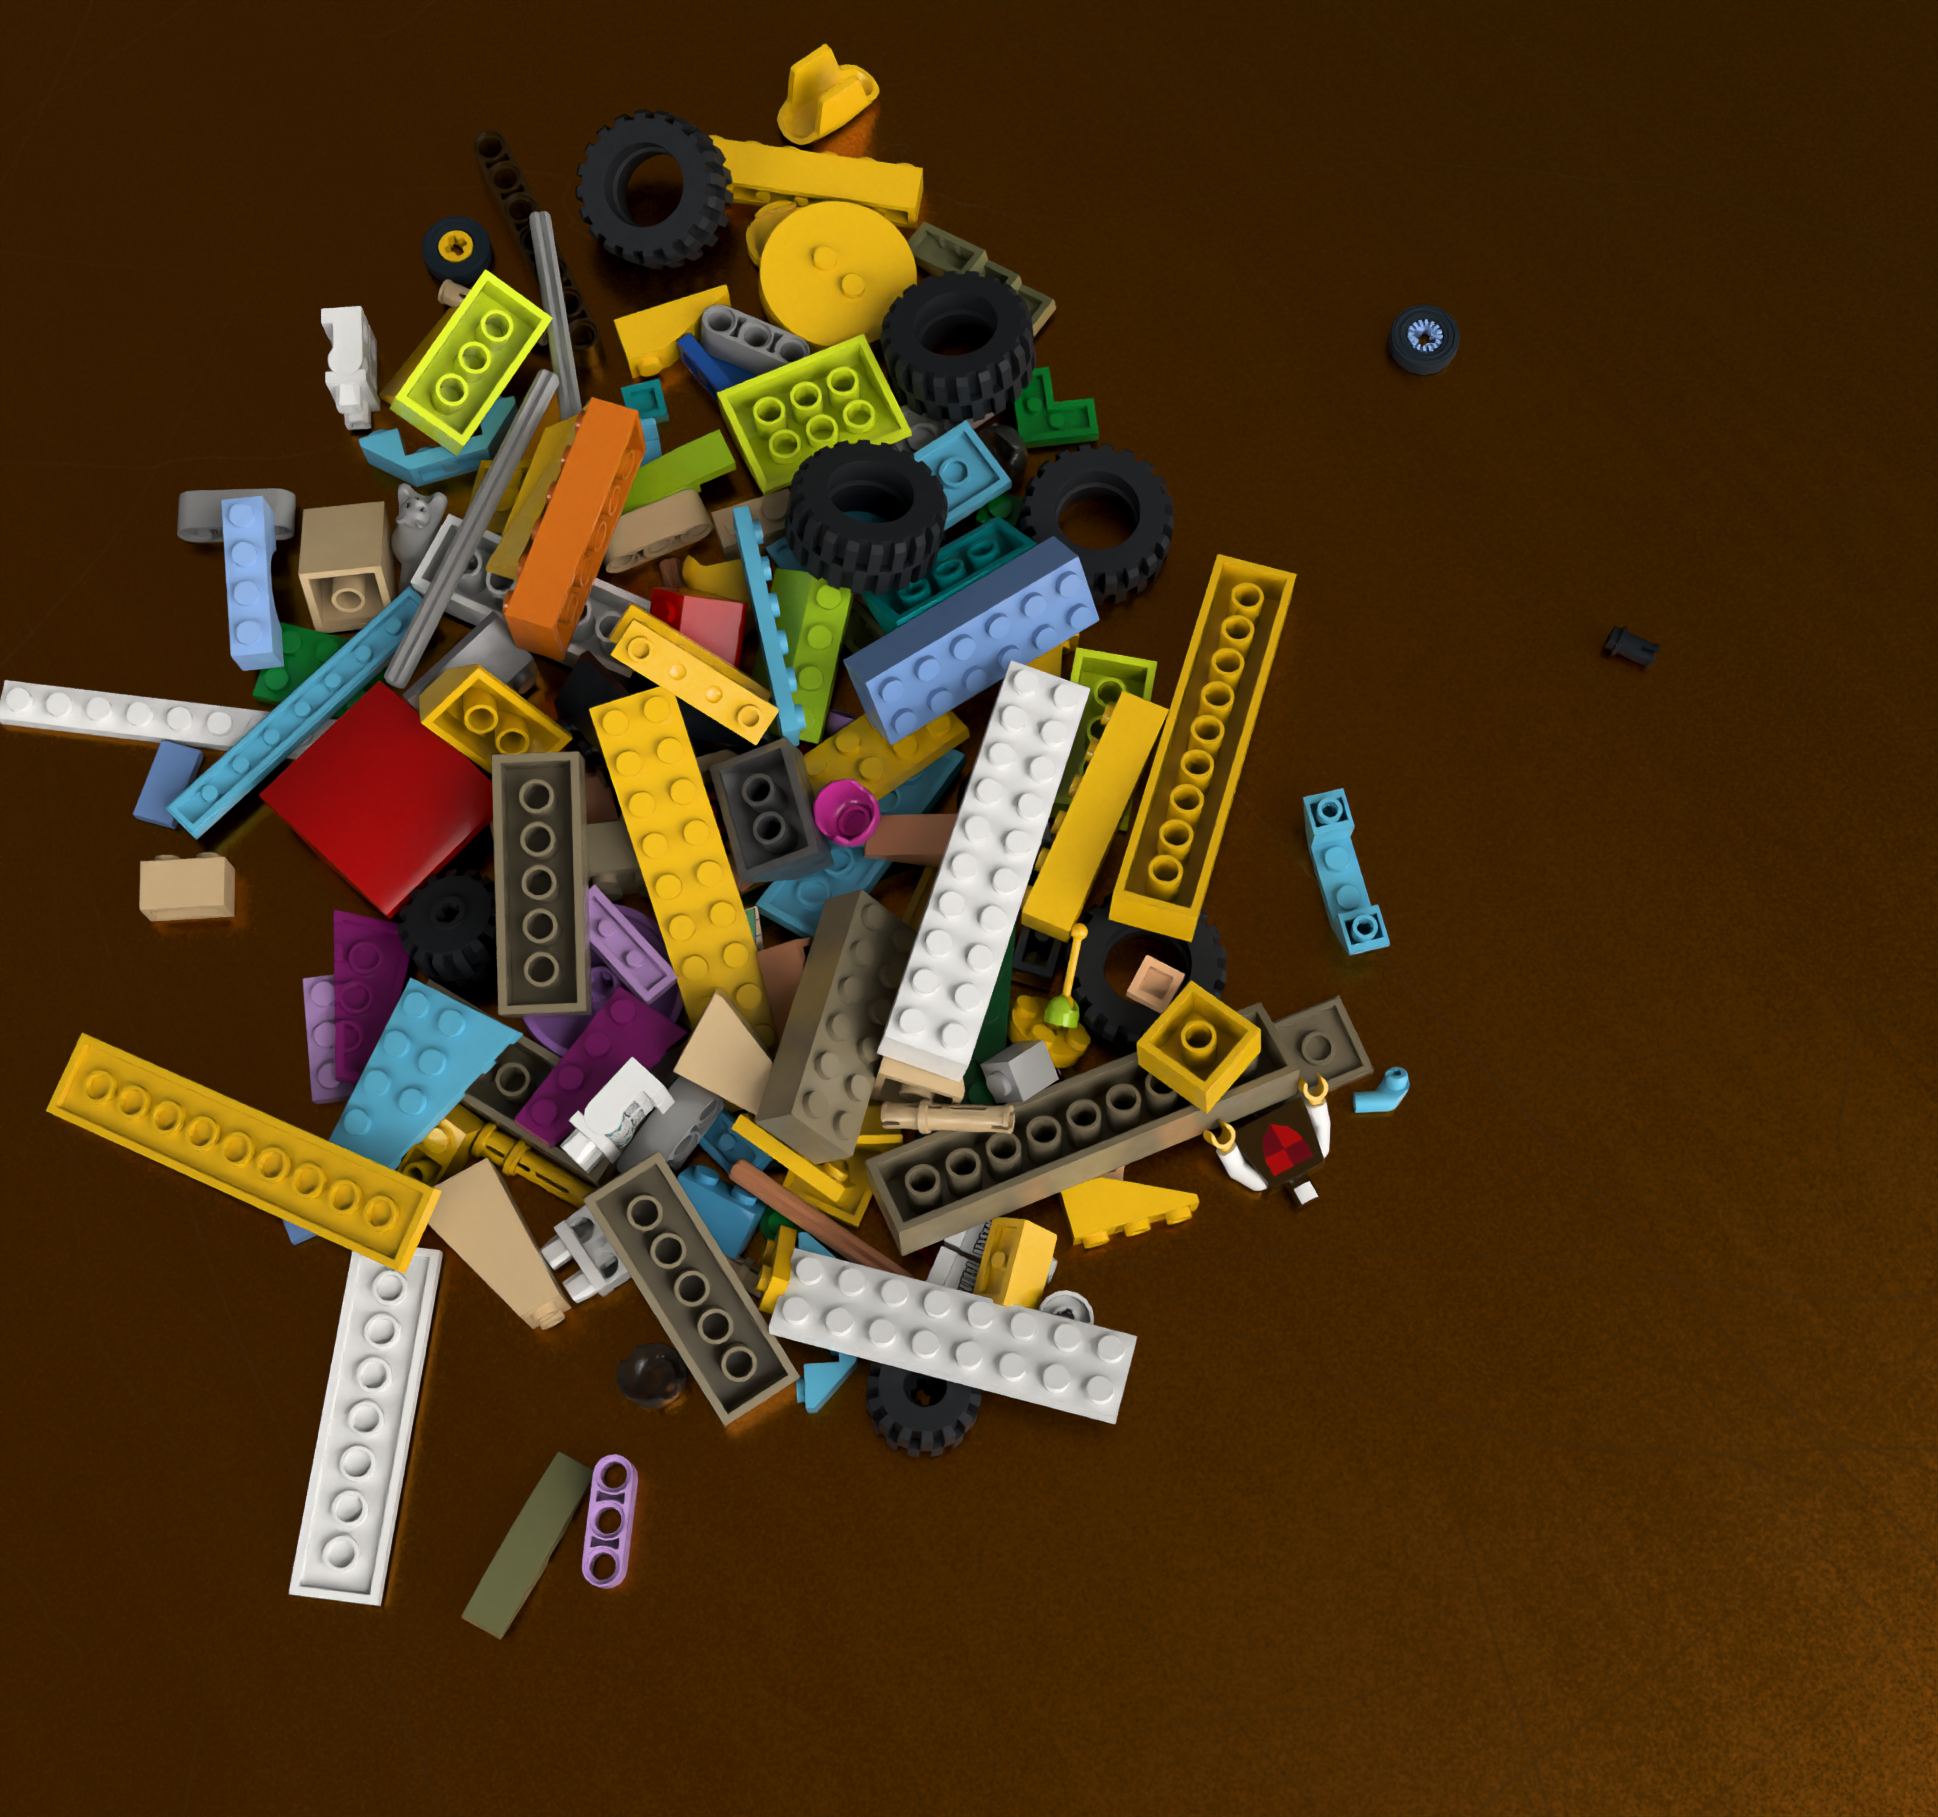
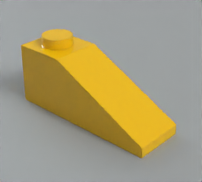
[614,284,731,378]

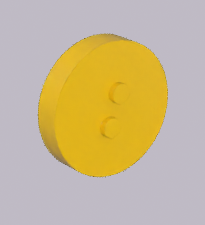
[758,201,917,355]

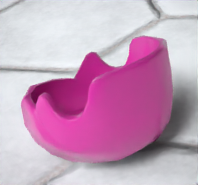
[812,779,881,848]

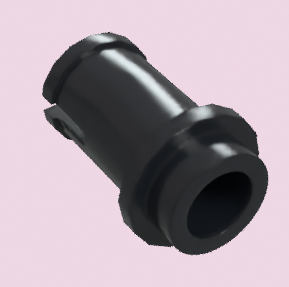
[1604,626,1660,669]

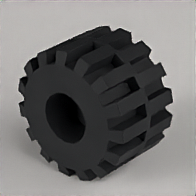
[397,869,497,995]
[865,1361,982,1458]

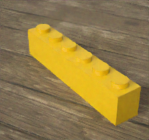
[708,135,923,229]
[1020,690,1169,944]

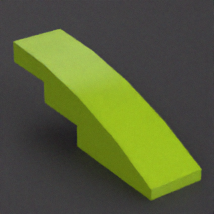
[620,429,737,516]

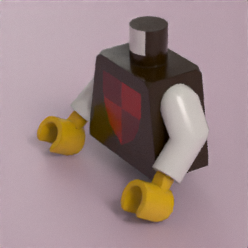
[1203,1072,1331,1208]

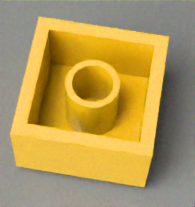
[1136,980,1261,1114]

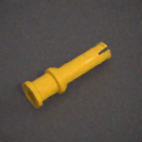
[471,1122,597,1209]

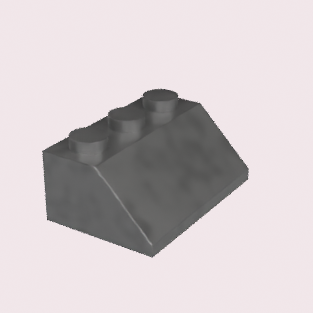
[402,611,539,714]
[709,737,834,883]

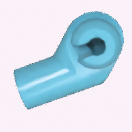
[1353,1067,1410,1113]

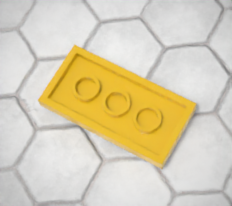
[803,710,970,801]

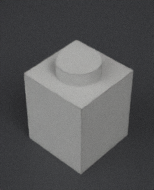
[980,1040,1059,1103]

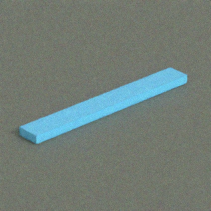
[165,586,423,840]

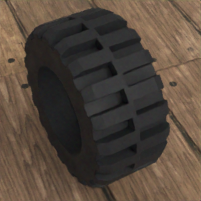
[575,109,733,269]
[881,270,1036,424]
[784,440,948,595]
[1019,443,1175,606]
[1063,893,1227,1053]

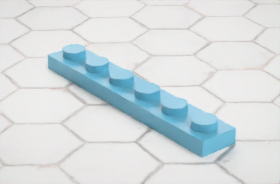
[733,505,806,746]

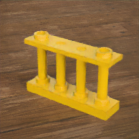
[609,602,779,745]

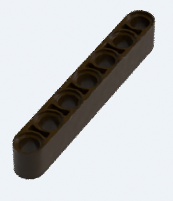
[472,130,605,368]

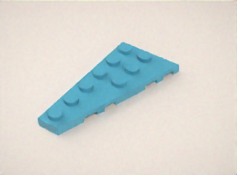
[329,978,523,1170]

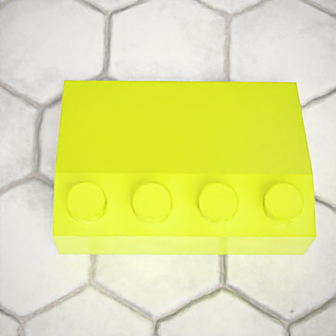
[717,334,912,496]

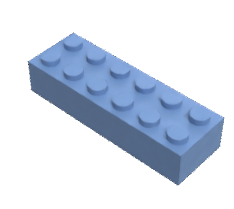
[843,536,1100,745]

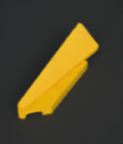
[485,403,589,581]

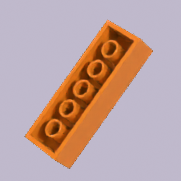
[502,397,647,662]

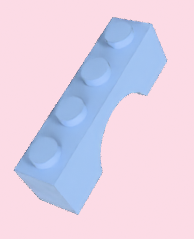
[221,496,284,671]

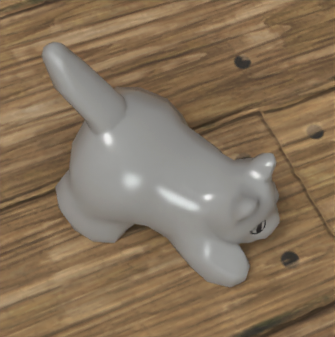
[391,483,448,595]

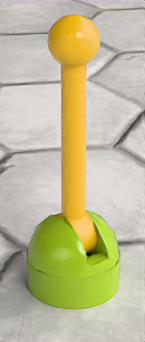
[1043,923,1088,1028]

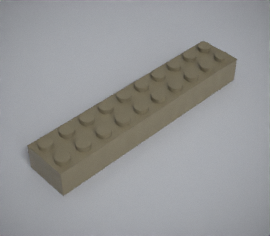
[865,1002,1300,1256]

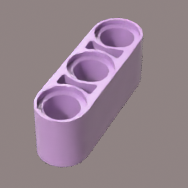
[582,1454,638,1589]

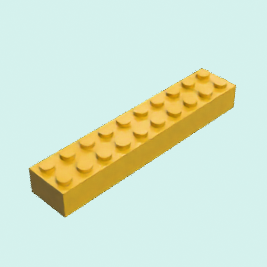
[1108,554,1297,942]

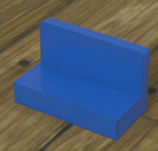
[677,333,757,405]

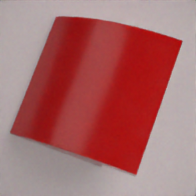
[258,680,493,919]

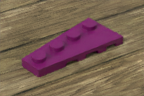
[333,909,411,1085]
[514,986,689,1149]

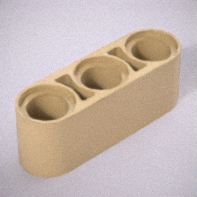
[602,489,714,573]

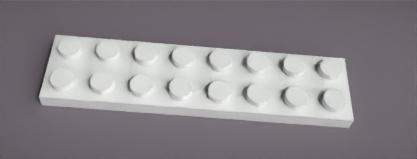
[288,1247,443,1606]
[769,1248,1137,1424]

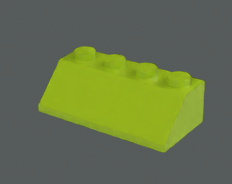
[752,568,854,745]

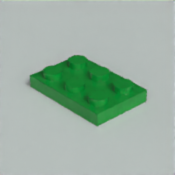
[252,622,389,720]

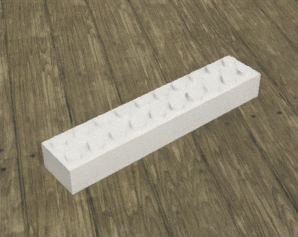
[877,660,1090,1082]

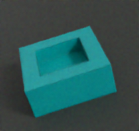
[621,379,669,423]

